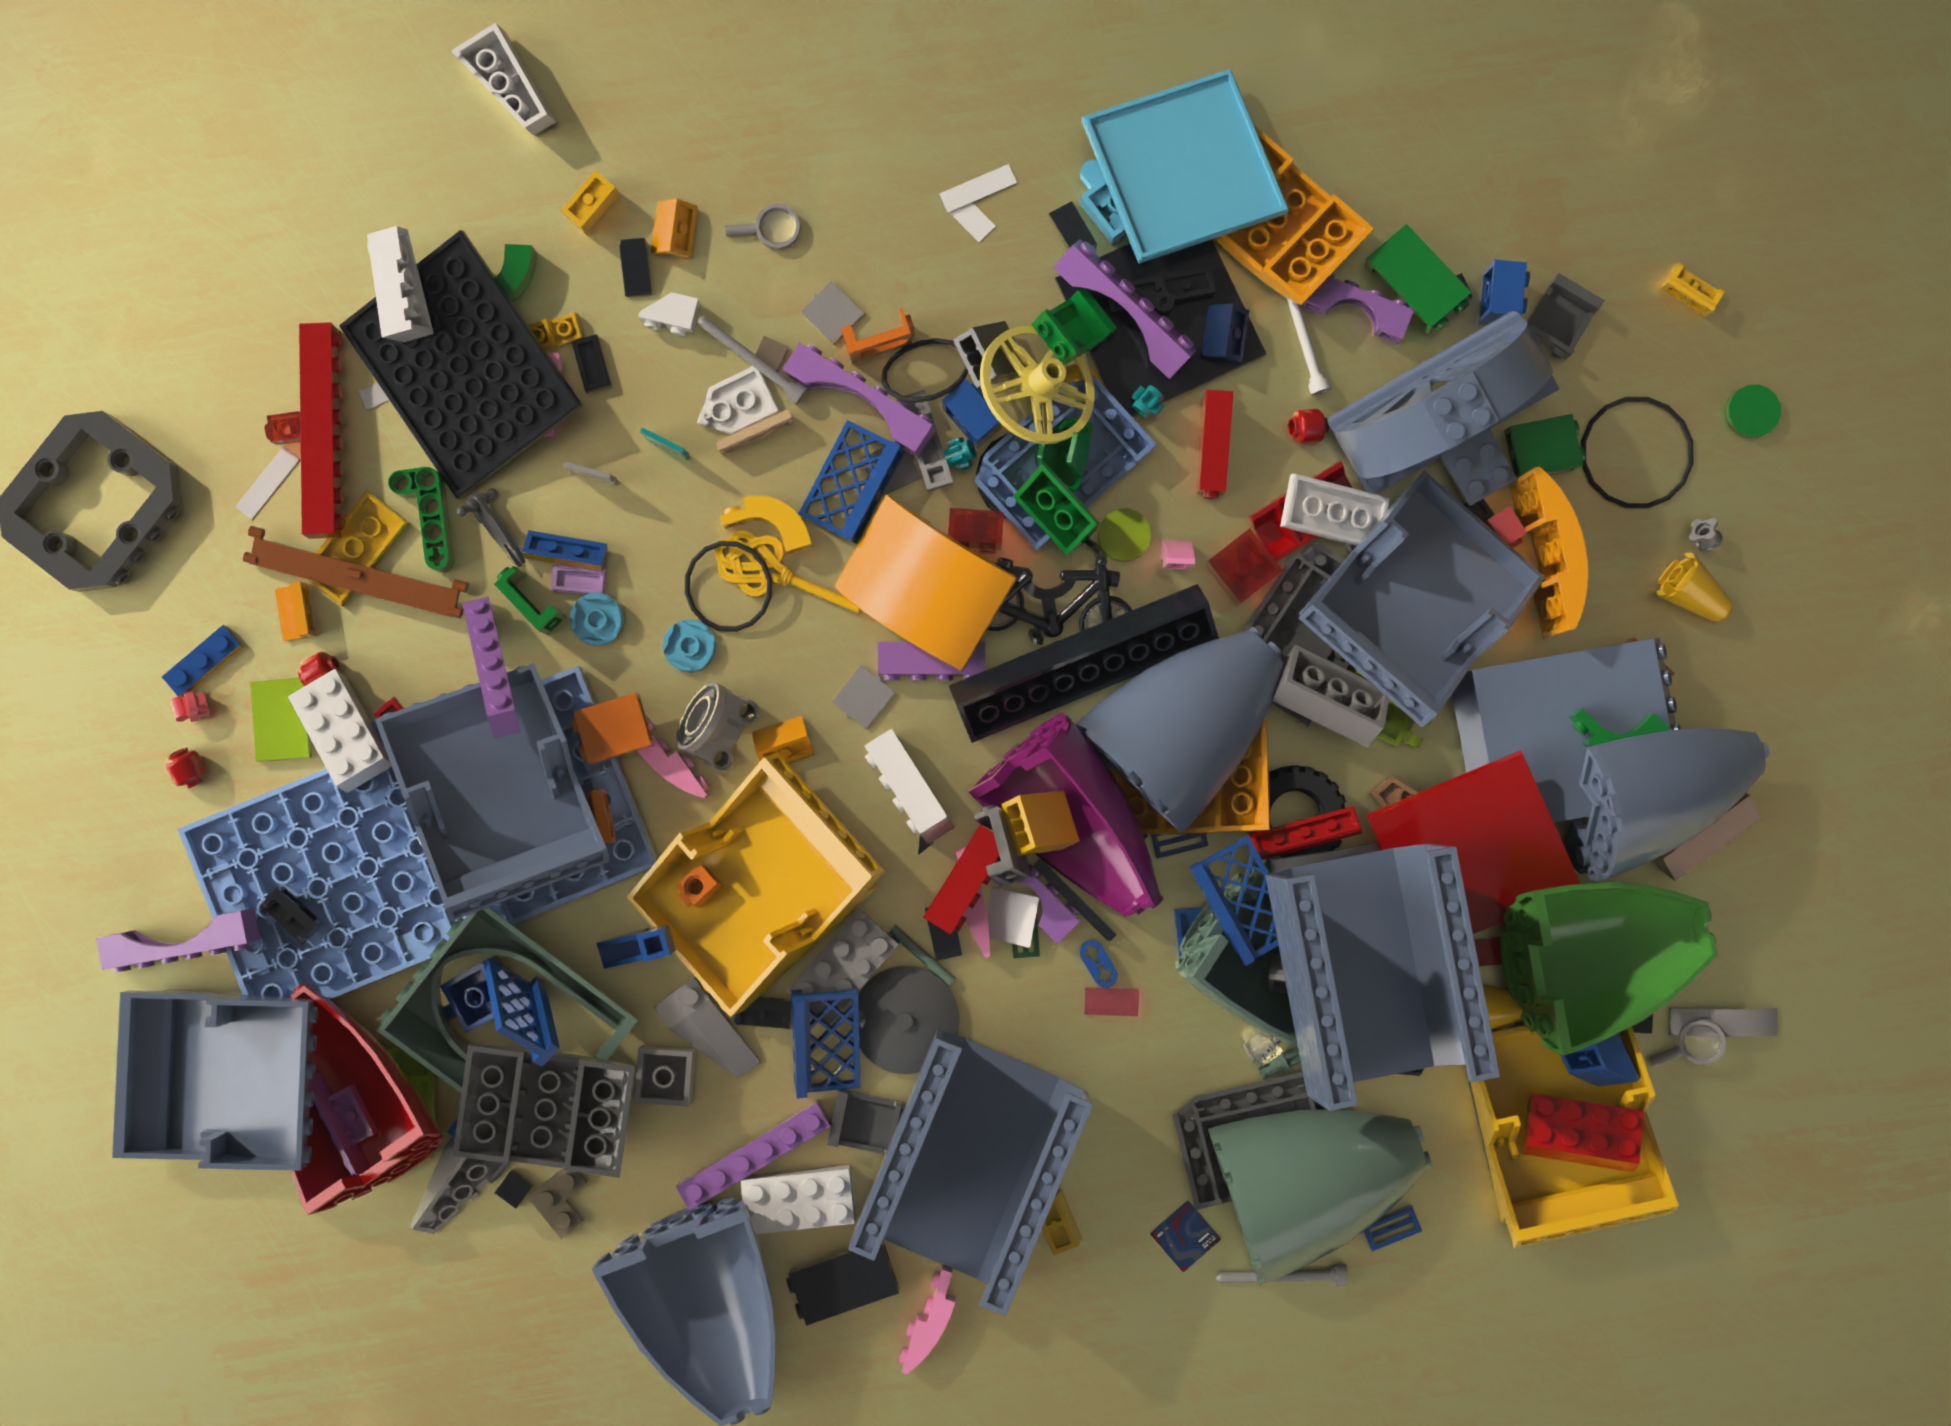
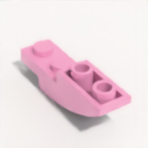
[638,715,710,798]
[899,1265,956,1374]

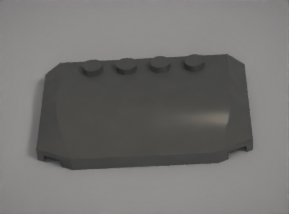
[1242,542,1349,727]
[1172,1072,1327,1210]

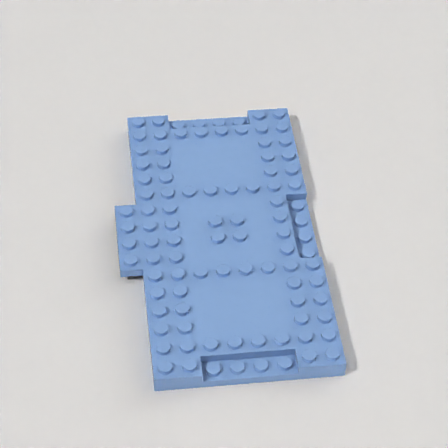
[178,666,658,1000]

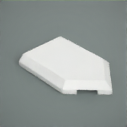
[697,366,780,435]

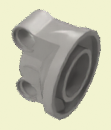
[676,682,759,771]

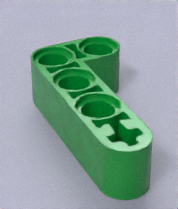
[388,467,455,573]

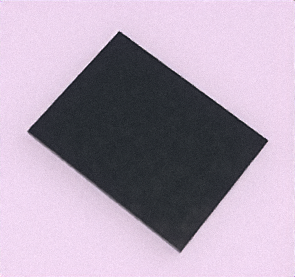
[339,230,583,499]

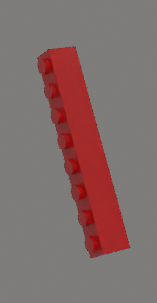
[299,322,345,539]

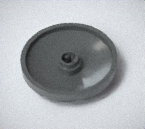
[852,966,959,1074]

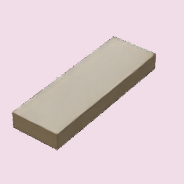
[715,409,794,455]

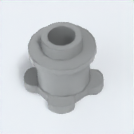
[1689,518,1723,552]

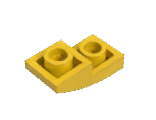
[529,312,585,350]

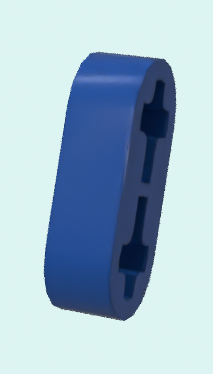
[1079,940,1118,988]

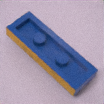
[522,530,608,571]
[162,625,243,697]

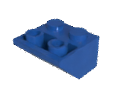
[1561,1033,1640,1087]

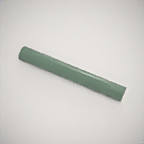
[889,925,956,986]

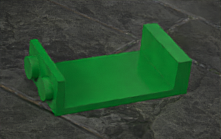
[1364,224,1472,335]

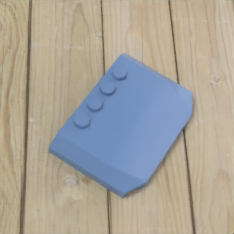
[974,376,1157,552]

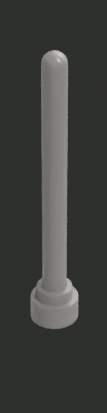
[698,316,808,405]
[1216,1264,1348,1286]

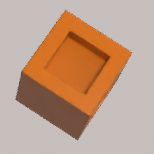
[676,864,723,908]

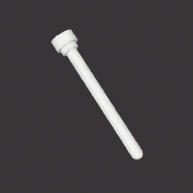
[1286,297,1332,396]

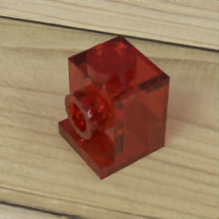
[264,411,300,445]

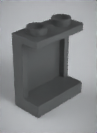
[1527,273,1605,360]
[973,805,1032,886]
[827,1089,904,1154]

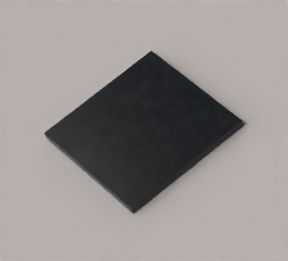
[1055,239,1266,418]

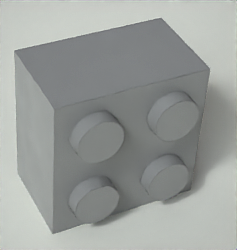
[634,1045,696,1106]

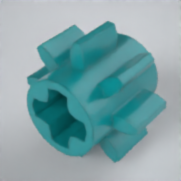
[1132,385,1164,418]
[944,437,977,471]

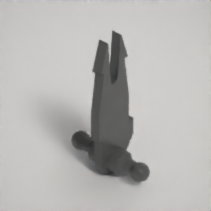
[456,488,526,568]

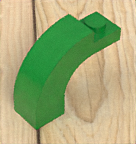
[496,244,537,302]
[1569,708,1672,748]

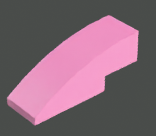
[1161,539,1195,570]

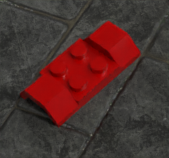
[1249,461,1353,562]

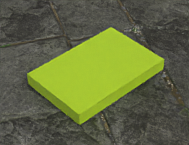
[250,678,312,762]

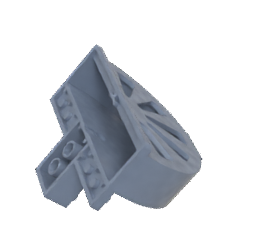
[1327,311,1560,506]

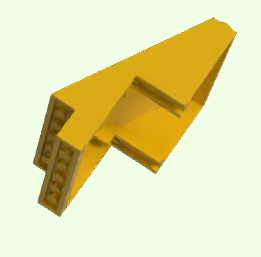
[626,753,885,1017]
[1470,1023,1679,1248]

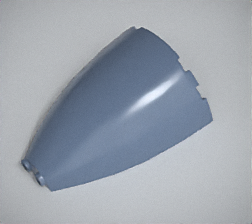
[1075,627,1284,834]
[1565,728,1770,881]
[592,1198,776,1426]

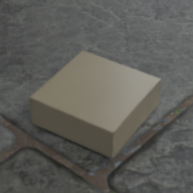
[755,336,789,371]

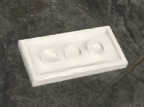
[1280,473,1390,546]

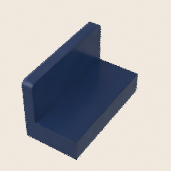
[1201,303,1250,363]

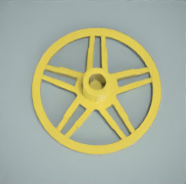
[980,326,1095,444]

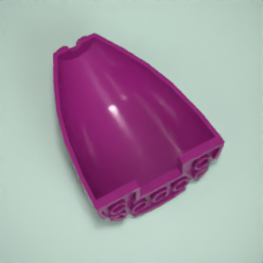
[968,713,1163,917]

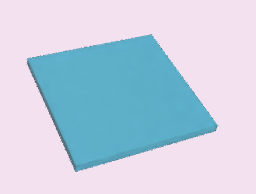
[1081,69,1289,264]

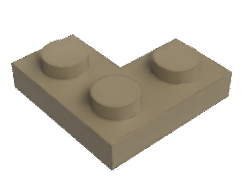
[527,1168,588,1239]

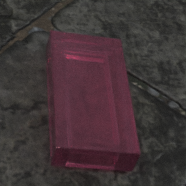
[1084,987,1139,1016]

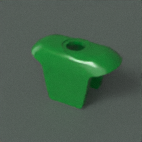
[1037,418,1093,492]

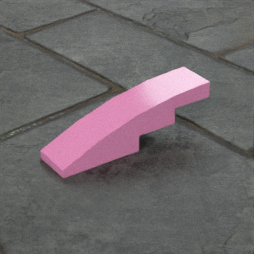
[955,847,990,958]

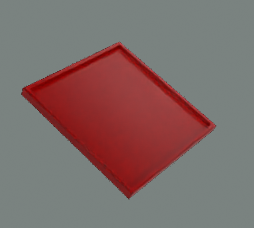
[1367,750,1581,934]

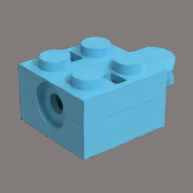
[1080,159,1127,246]

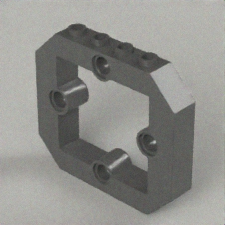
[0,411,182,592]

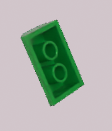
[1013,462,1100,556]

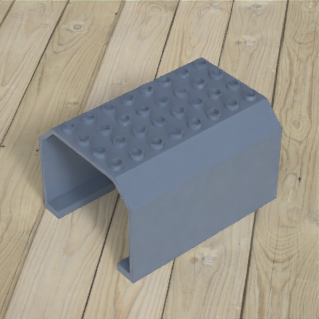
[1265,843,1500,1111]
[848,1029,1093,1316]

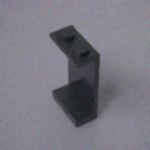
[786,1240,900,1326]

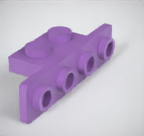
[310,1072,379,1176]

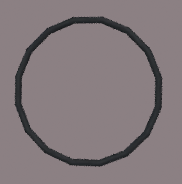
[1581,397,1694,508]

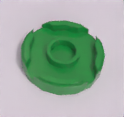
[1726,384,1781,438]

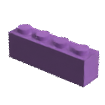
[878,642,985,681]

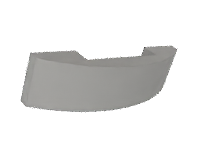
[904,390,953,492]
[1669,1007,1778,1037]

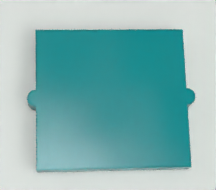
[640,427,690,460]

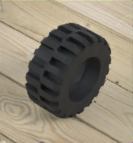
[1246,765,1346,858]

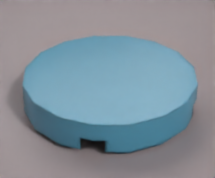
[569,592,624,646]
[662,619,717,673]

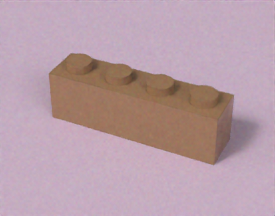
[1655,793,1761,881]

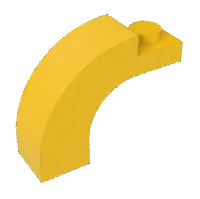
[719,495,813,554]

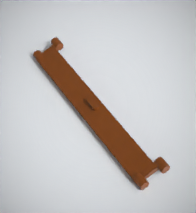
[243,526,469,619]

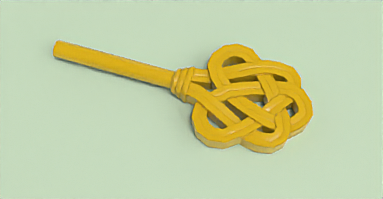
[715,529,860,613]

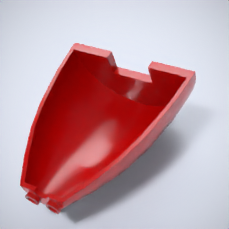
[285,983,443,1215]

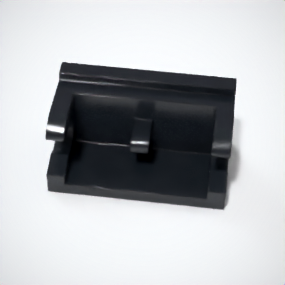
[260,886,324,945]
[734,996,791,1029]

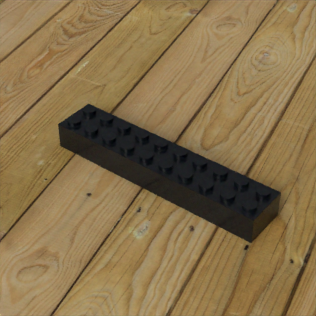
[949,584,1219,743]

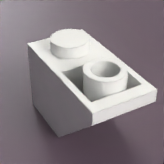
[638,292,701,337]

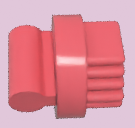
[171,691,209,722]

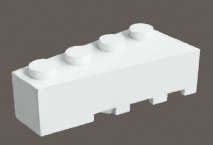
[451,23,556,135]
[865,729,955,844]

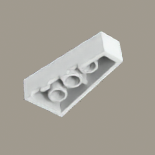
[367,226,434,342]

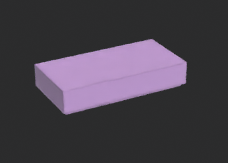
[550,564,607,595]

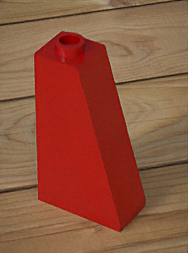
[1197,390,1234,499]

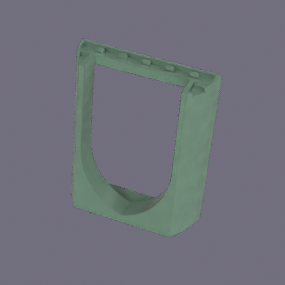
[377,907,638,1093]

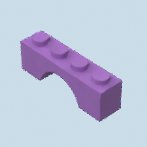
[1300,274,1414,344]
[993,860,1080,944]

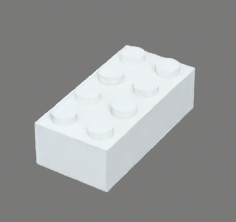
[288,669,392,793]
[741,1164,856,1234]

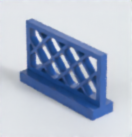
[798,420,905,545]
[1189,835,1279,966]
[483,958,560,1067]
[791,989,860,1099]

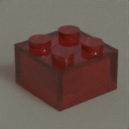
[948,508,1004,554]
[1205,528,1283,606]

